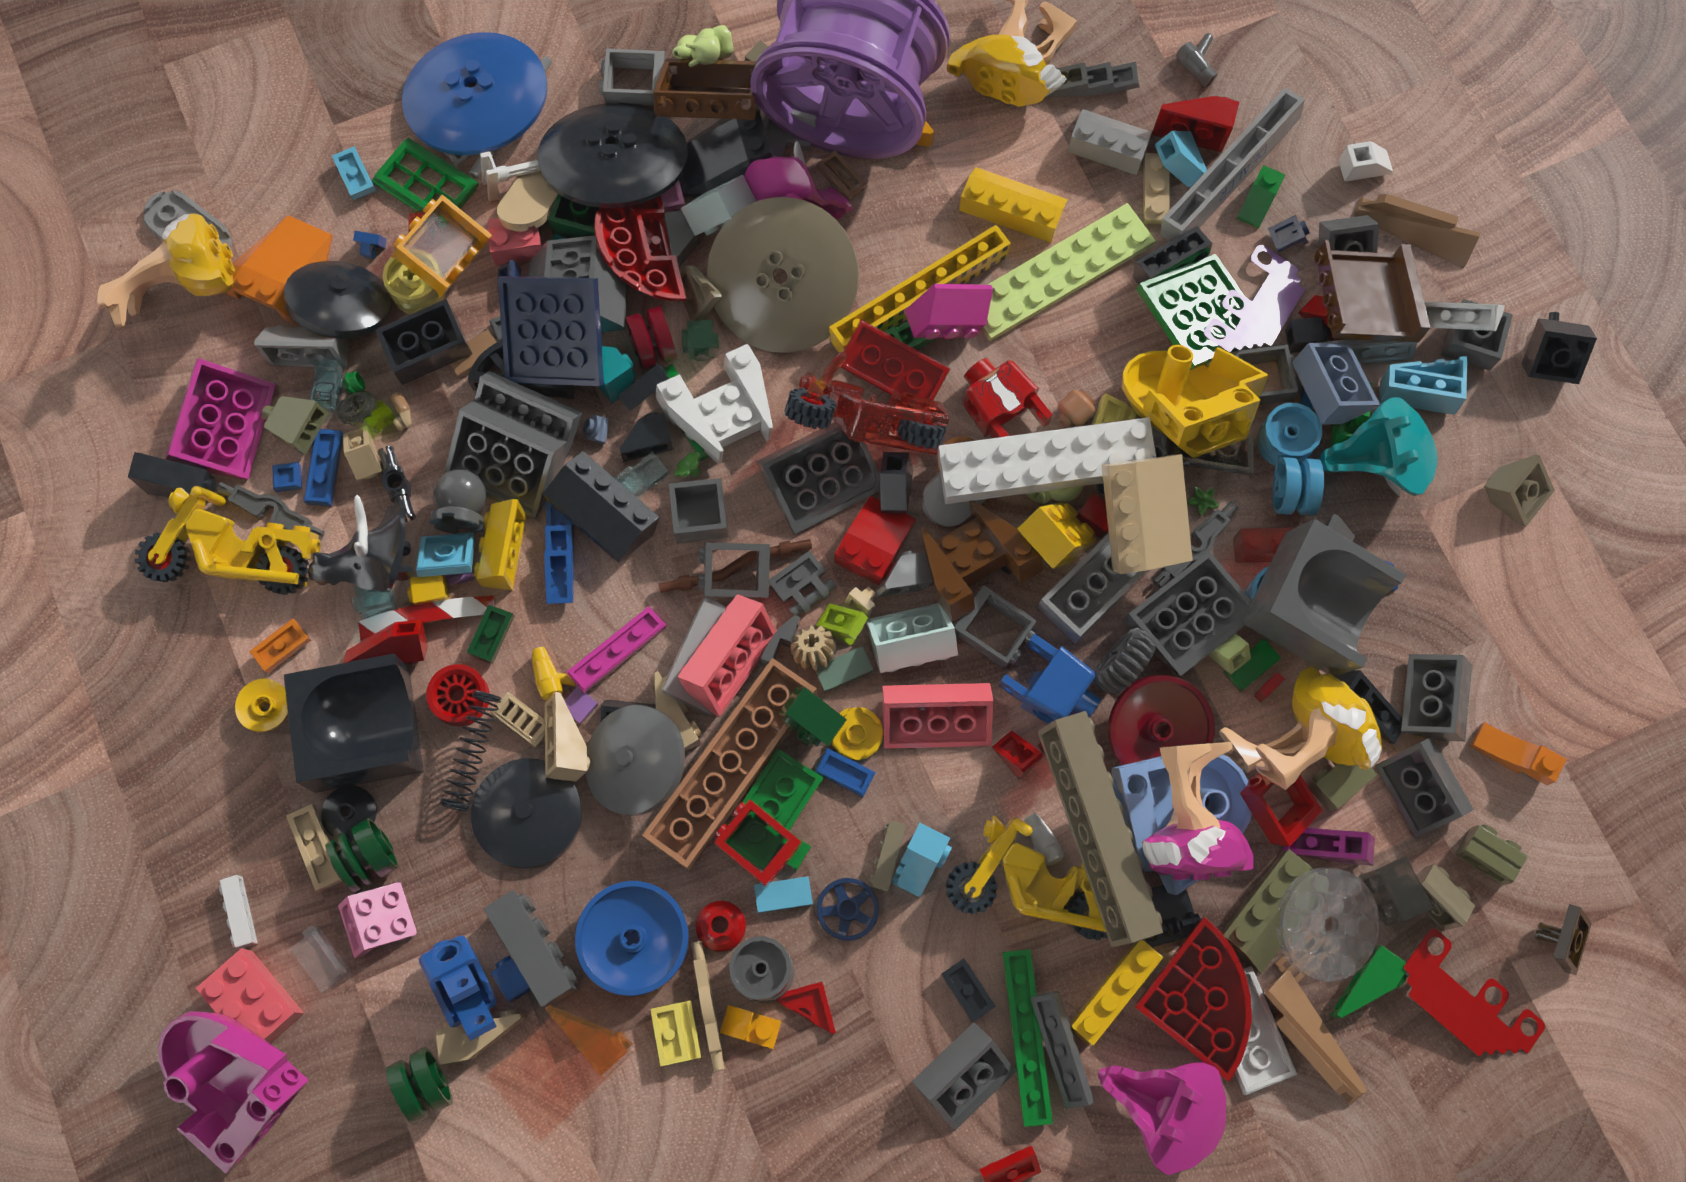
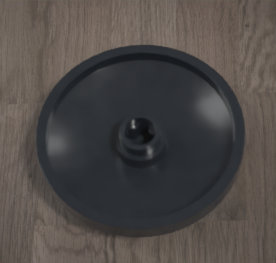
[284,261,391,338]
[471,758,582,869]

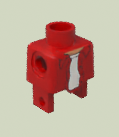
[964,358,1053,438]

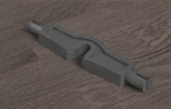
[216,482,325,540]
[1153,501,1238,589]

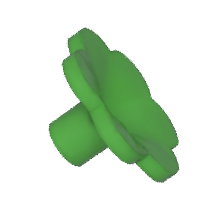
[674,452,701,478]

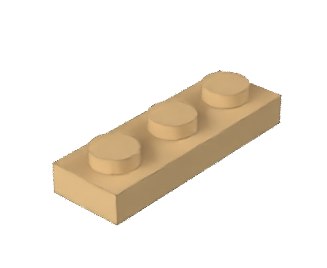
[1143,153,1170,225]
[286,804,342,892]

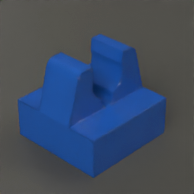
[353,231,387,259]

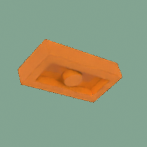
[249,618,311,674]

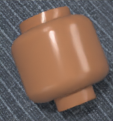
[1058,389,1096,427]

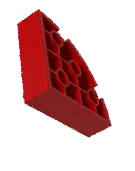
[1135,915,1252,1082]

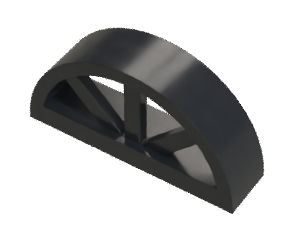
[468,341,574,399]

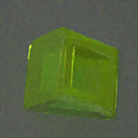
[360,399,396,434]

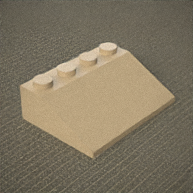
[1102,454,1193,574]

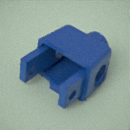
[999,634,1101,724]
[419,936,497,1041]

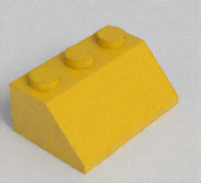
[474,499,527,591]

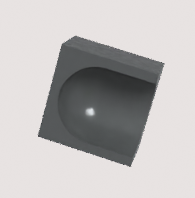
[1242,519,1406,676]

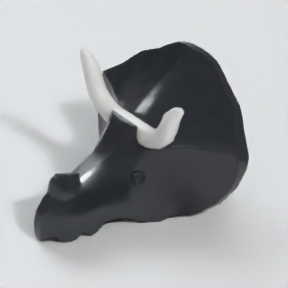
[308,495,412,593]

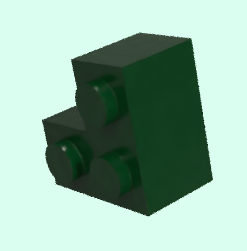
[779,686,847,747]

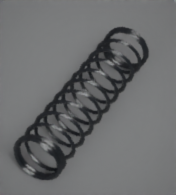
[439,690,502,812]

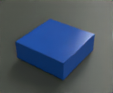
[272,462,302,492]

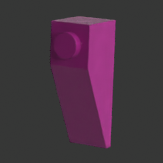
[1283,828,1375,866]

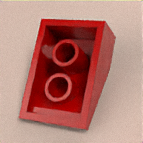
[1151,96,1239,153]
[834,496,916,585]

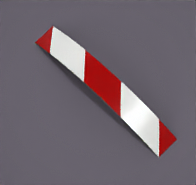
[358,596,495,640]

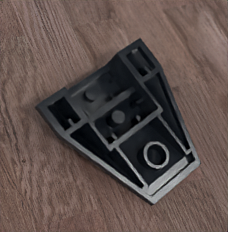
[679,106,773,197]

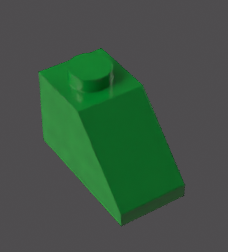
[1237,165,1286,228]

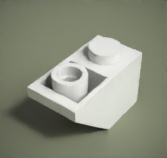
[1338,141,1393,182]

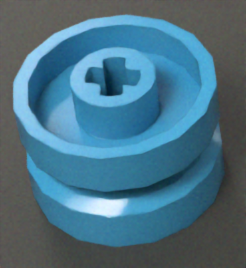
[1257,403,1322,466]
[1272,457,1324,516]

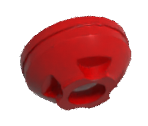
[695,900,746,952]

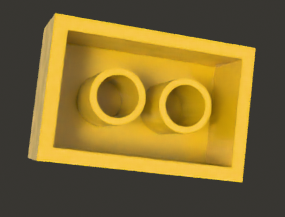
[1017,502,1098,569]

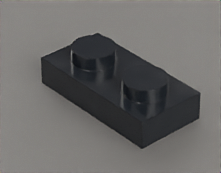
[940,958,996,1022]

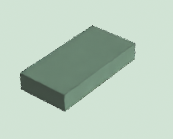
[814,646,873,693]

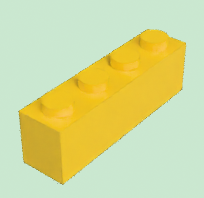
[1070,940,1163,1046]

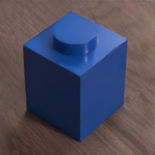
[491,956,531,1003]

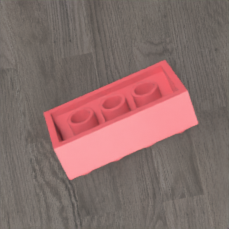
[677,594,776,717]
[882,683,993,749]

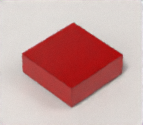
[1254,672,1285,703]

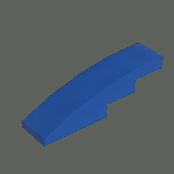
[544,501,574,604]

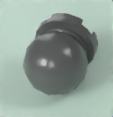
[429,470,487,534]

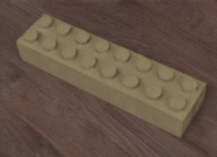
[1038,711,1163,947]

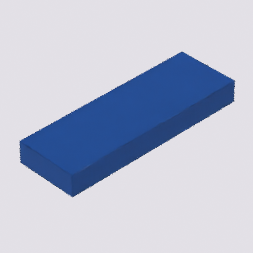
[304,429,344,507]

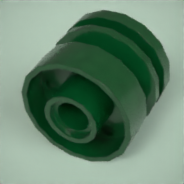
[325,818,399,893]

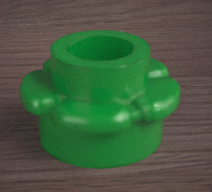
[342,371,366,396]

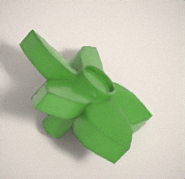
[1187,486,1219,516]

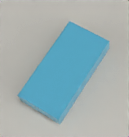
[754,876,813,913]

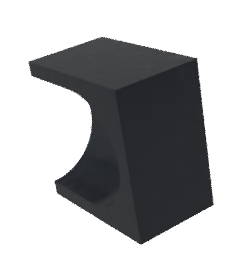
[283,654,424,793]

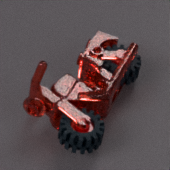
[784,352,949,455]

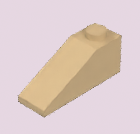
[545,692,590,782]

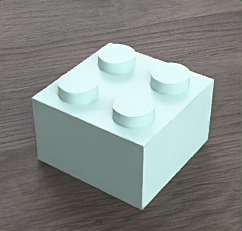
[681,175,757,236]

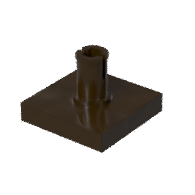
[1536,904,1592,975]

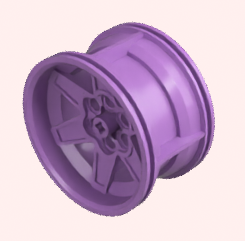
[750,0,950,159]

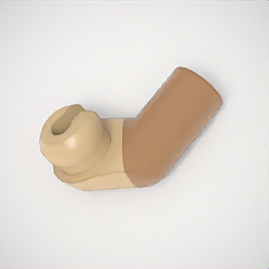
[390,392,412,431]

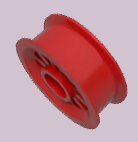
[426,664,490,726]

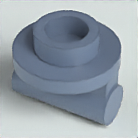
[583,415,609,445]

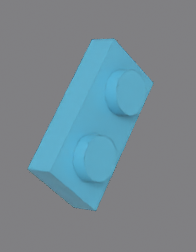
[332,146,376,200]

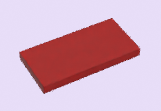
[836,319,950,412]

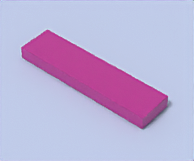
[566,606,666,694]

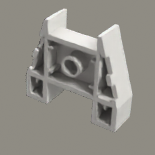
[656,344,773,464]

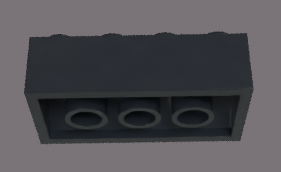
[542,451,659,563]

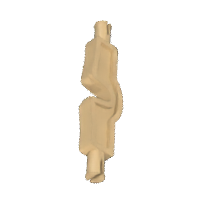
[691,941,725,1072]

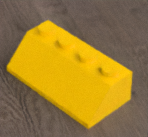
[959,167,1068,243]

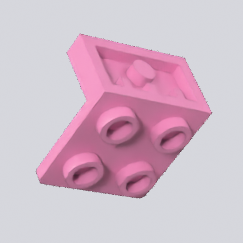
[338,882,417,958]

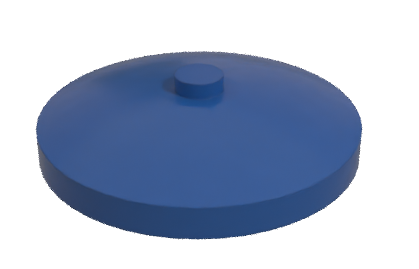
[575,881,689,996]

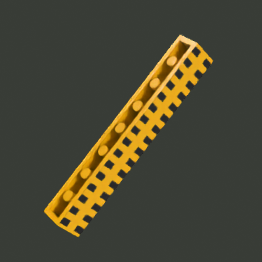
[829,224,1011,355]

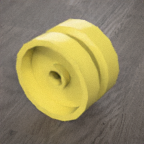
[382,249,445,314]

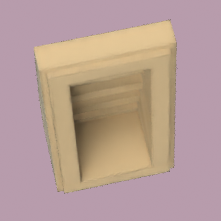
[491,692,545,748]

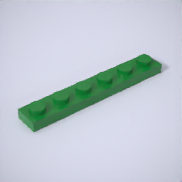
[1002,949,1053,1127]

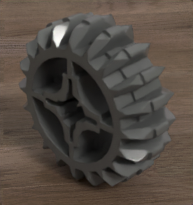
[1093,628,1156,696]

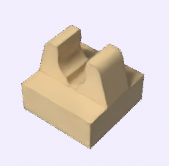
[843,586,875,617]

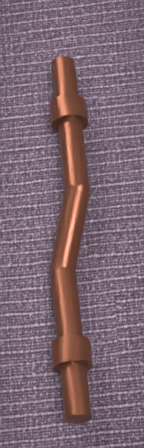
[658,539,812,593]

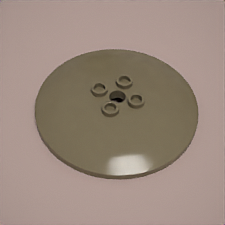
[707,197,859,353]

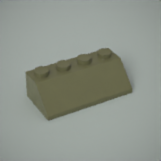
[1221,849,1326,974]

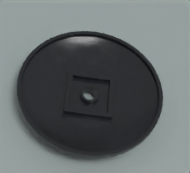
[538,103,688,208]

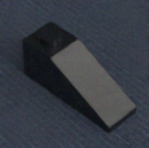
[1334,670,1402,744]

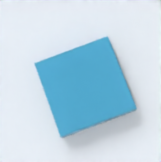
[416,532,475,577]

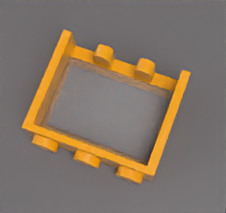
[391,195,492,298]

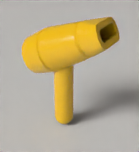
[531,647,576,700]

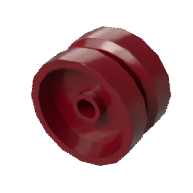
[625,306,678,371]

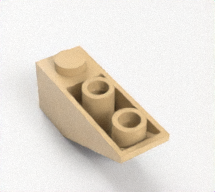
[654,671,702,753]
[435,1009,526,1065]

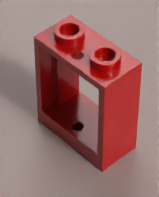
[1240,773,1323,847]
[714,800,802,888]

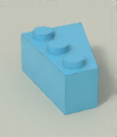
[1379,356,1467,415]
[891,823,952,897]

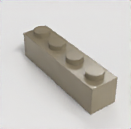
[869,820,906,893]

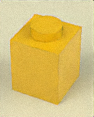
[407,575,450,605]

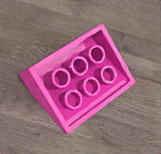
[165,358,276,480]

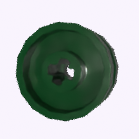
[386,1047,453,1125]

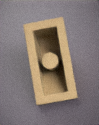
[343,425,382,480]

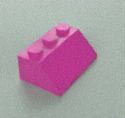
[904,284,993,340]

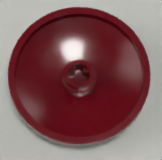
[1107,675,1215,766]

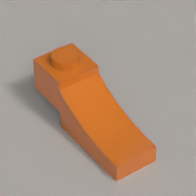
[1469,722,1567,785]

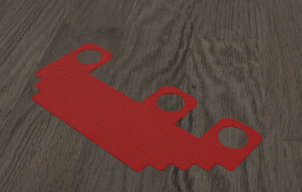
[1404,929,1545,1056]

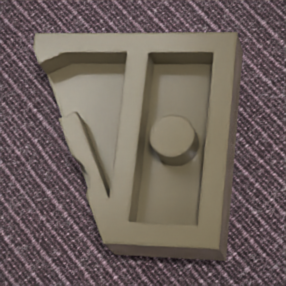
[680,266,722,323]

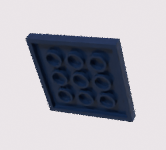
[497,276,604,386]

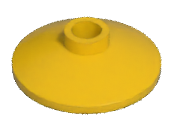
[235,678,288,732]

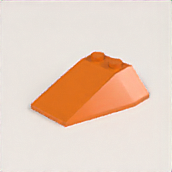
[225,215,333,327]

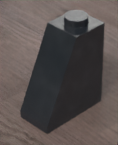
[128,452,216,503]

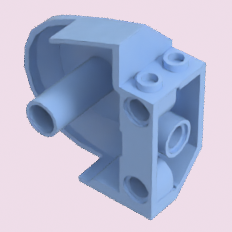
[1111,755,1252,895]

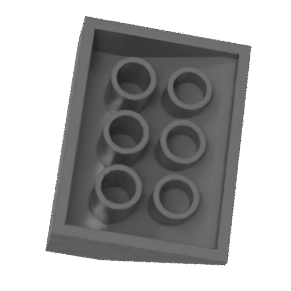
[756,416,880,534]
[1123,551,1252,677]

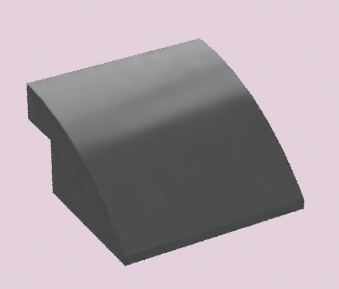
[444,371,582,519]

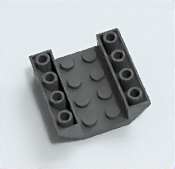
[528,236,627,332]

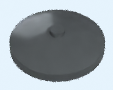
[586,705,685,816]

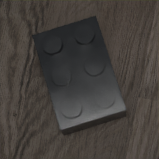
[375,299,473,385]

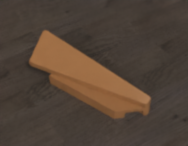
[1354,194,1480,268]
[1264,970,1366,1105]

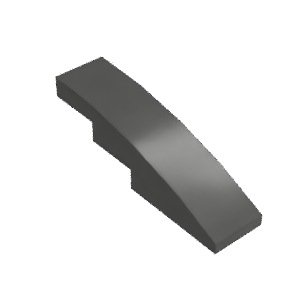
[1046,61,1140,97]

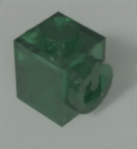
[682,320,719,362]

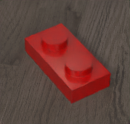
[979,1146,1042,1182]

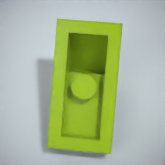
[816,603,868,645]

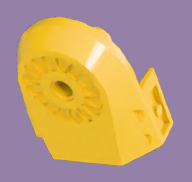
[1121,345,1268,458]

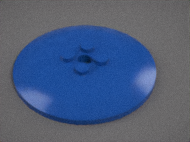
[402,32,548,155]

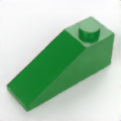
[1329,945,1408,1019]

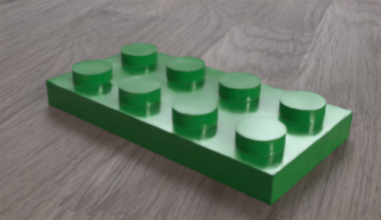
[726,749,823,870]

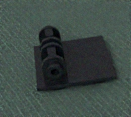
[1145,885,1200,947]

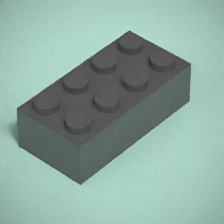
[483,890,579,1009]

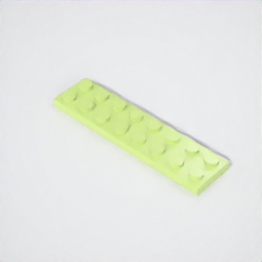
[981,203,1156,342]

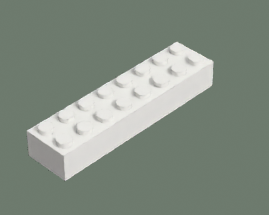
[938,417,1156,504]

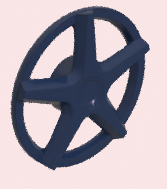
[817,878,879,941]

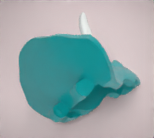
[1318,397,1438,496]

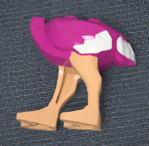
[1141,742,1253,880]

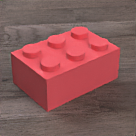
[196,948,304,1044]

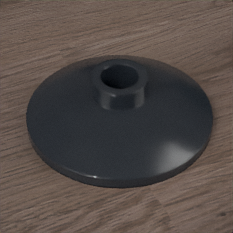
[321,786,377,840]

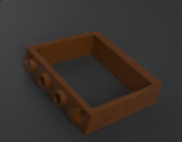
[653,58,758,120]

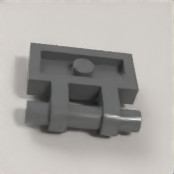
[769,551,837,616]

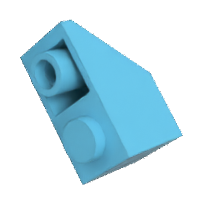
[1155,131,1207,188]

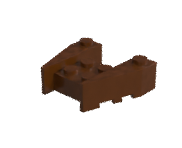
[921,501,1043,622]

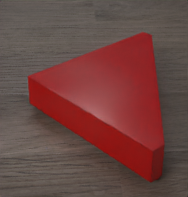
[776,981,836,1034]

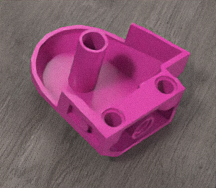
[158,1011,309,1174]

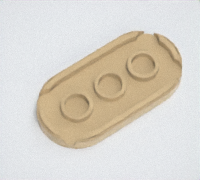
[497,171,558,231]

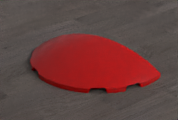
[594,195,686,301]

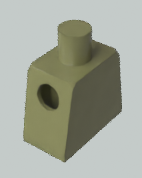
[261,396,329,455]

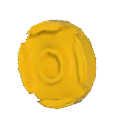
[831,707,883,761]

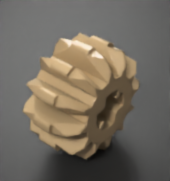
[790,625,836,671]

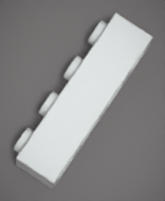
[219,875,258,949]

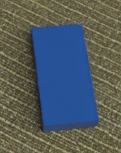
[815,748,876,797]

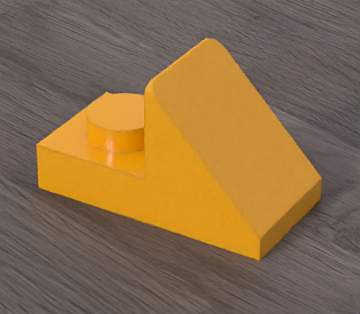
[720,1005,782,1049]

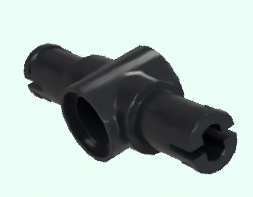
[377,446,416,523]

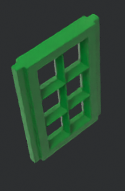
[371,137,479,229]

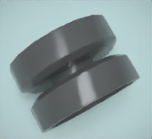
[729,936,795,1004]

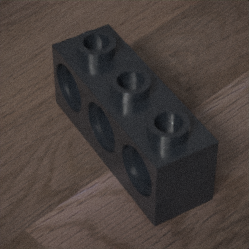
[1133,226,1212,285]

